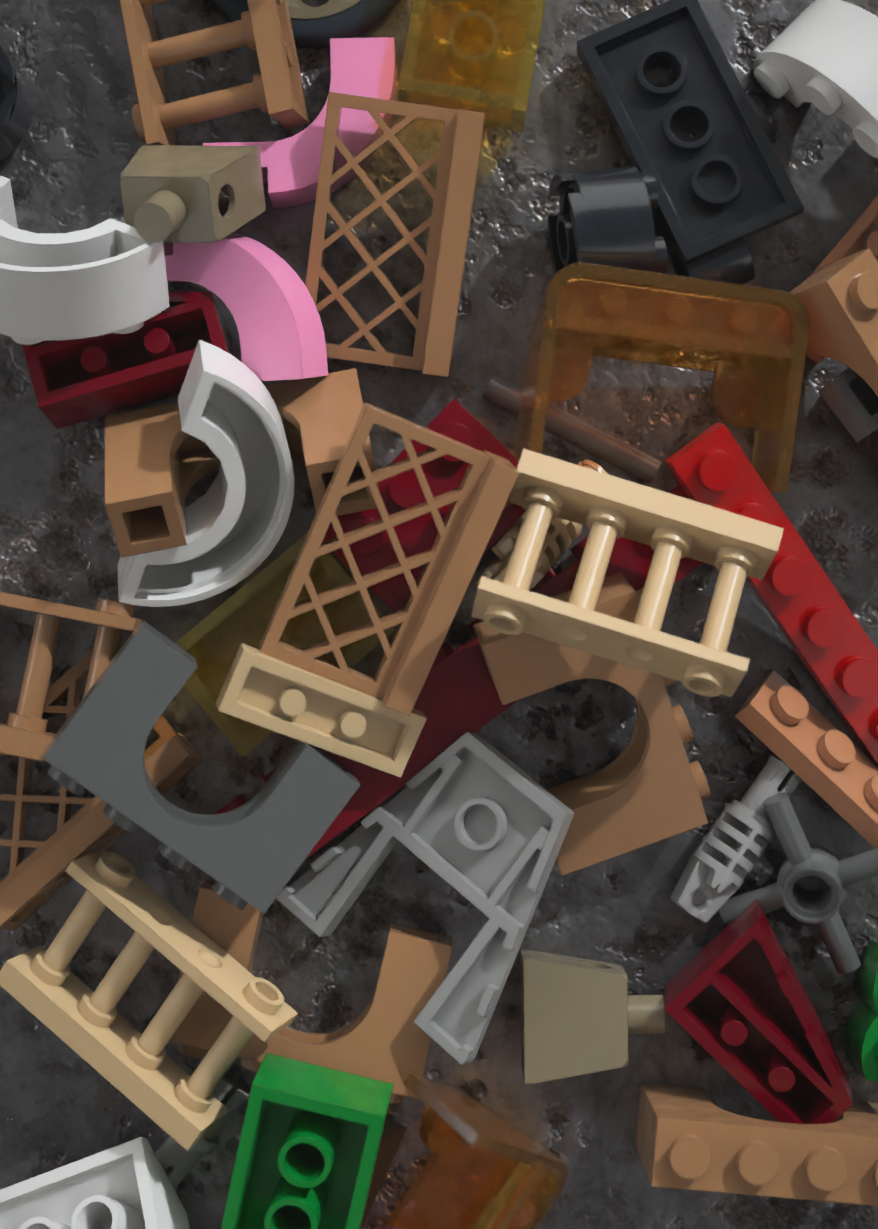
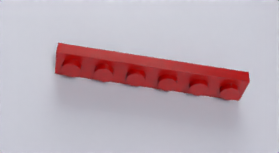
[665,422,878,767]

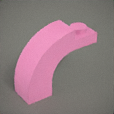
[203,37,396,208]
[163,232,328,381]

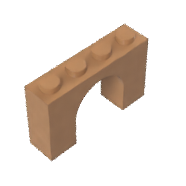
[105,368,381,558]
[473,572,711,876]
[169,880,453,1103]
[635,1082,878,1206]

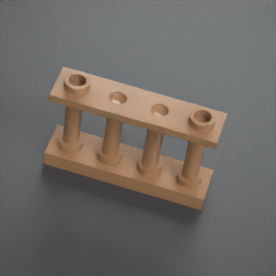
[120,0,310,145]
[0,592,153,762]

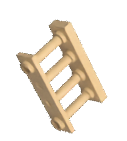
[471,448,784,697]
[0,848,298,1151]

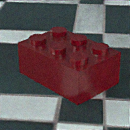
[322,398,526,612]

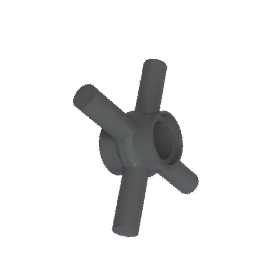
[719,793,878,974]

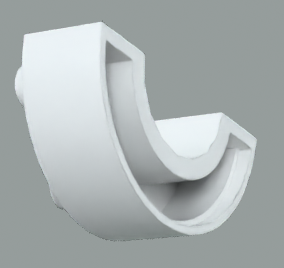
[752,0,878,159]
[0,175,170,345]
[117,340,294,607]

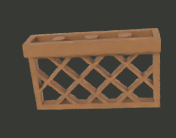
[305,92,485,377]
[259,402,520,716]
[0,649,204,930]

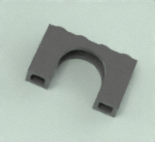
[43,620,361,914]

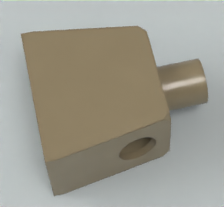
[120,145,266,243]
[520,950,666,1084]

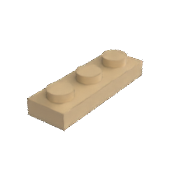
[215,643,427,777]

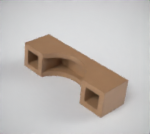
[780,248,878,397]

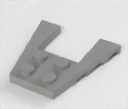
[276,732,575,1065]

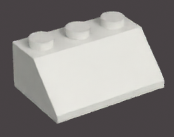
[0,1137,190,1229]

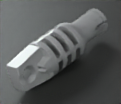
[670,755,803,923]

